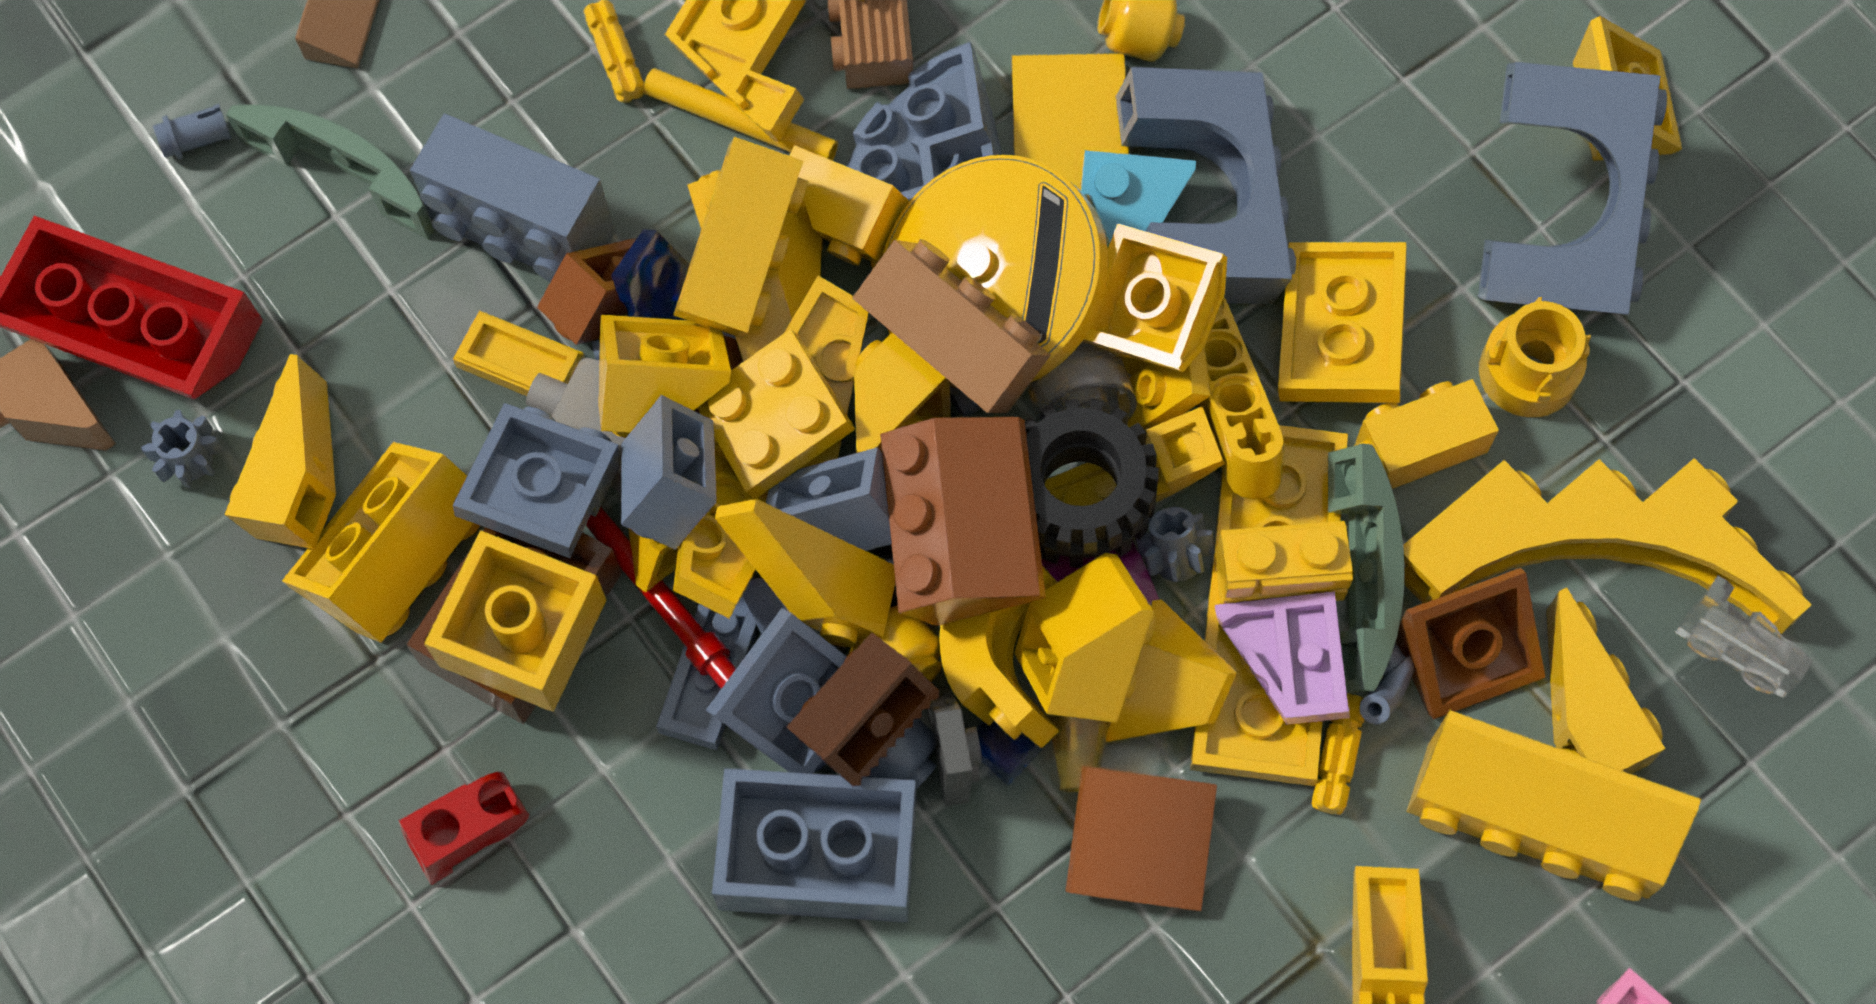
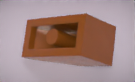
[537,237,677,345]

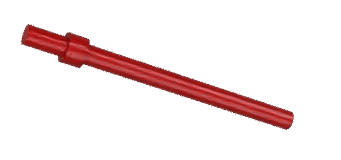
[586,507,736,689]

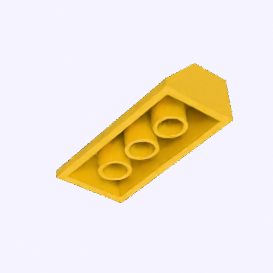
[1406,710,1701,901]

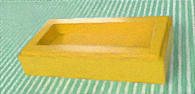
[453,310,585,396]

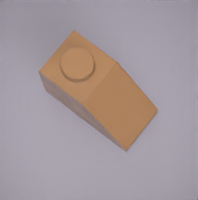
[0,339,116,451]

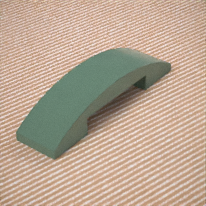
[226,104,434,239]
[1328,444,1405,694]

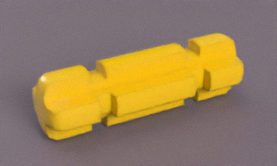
[584,0,644,103]
[1311,693,1365,815]

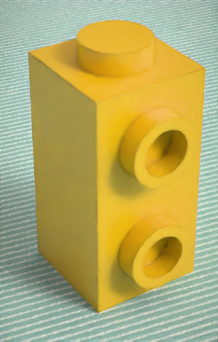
[1353,379,1499,489]

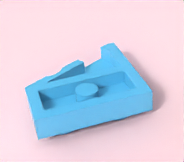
[1081,150,1196,247]

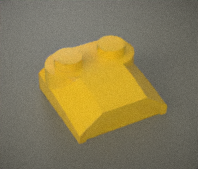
[1082,224,1227,372]

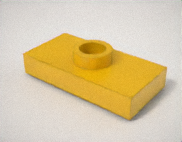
[1119,346,1211,438]

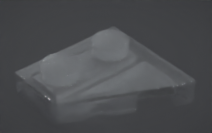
[1675,576,1813,698]

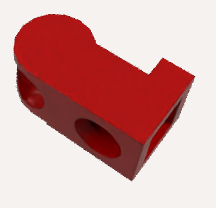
[399,772,529,886]

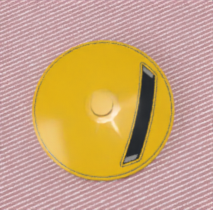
[883,155,1109,388]

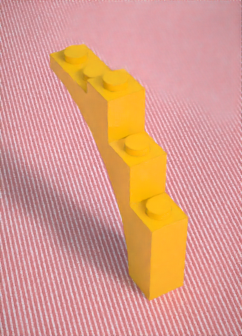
[1403,458,1812,639]

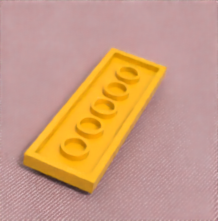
[1190,425,1348,786]

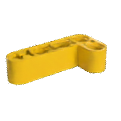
[1118,297,1284,499]

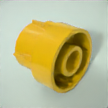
[1479,297,1591,418]

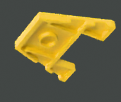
[665,0,864,142]

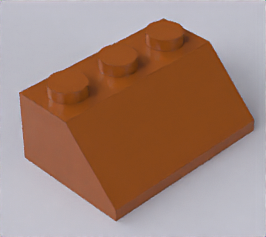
[880,417,1046,626]

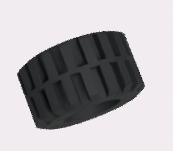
[1025,399,1159,568]

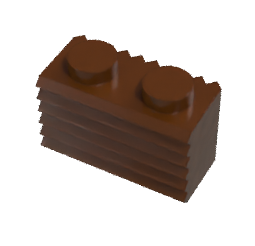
[787,632,939,787]

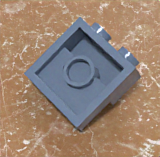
[453,403,620,558]
[706,608,846,774]

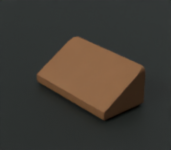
[296,0,380,68]

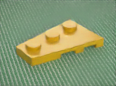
[784,276,869,469]
[673,437,768,619]

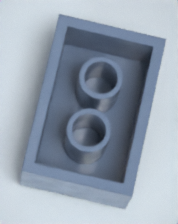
[410,113,615,282]
[712,768,917,923]

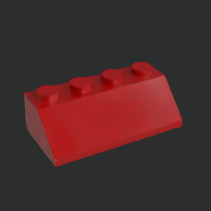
[0,215,263,400]

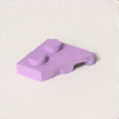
[1215,591,1350,725]

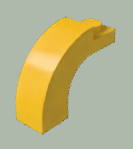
[939,566,1059,748]

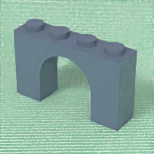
[1478,62,1667,315]
[1116,67,1296,304]

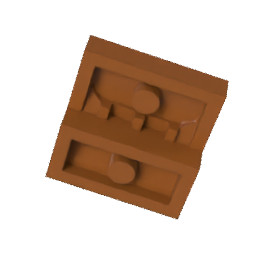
[1065,766,1217,911]

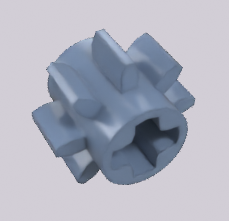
[141,409,224,488]
[1136,507,1215,582]

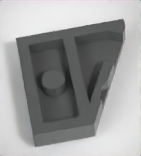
[927,687,982,806]

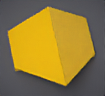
[1103,599,1237,743]

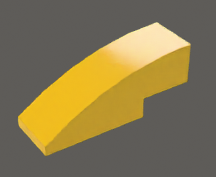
[1352,866,1428,1004]

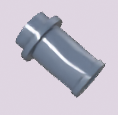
[153,103,231,160]

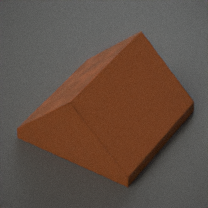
[1395,568,1546,720]

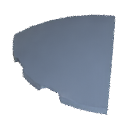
[847,42,1002,201]

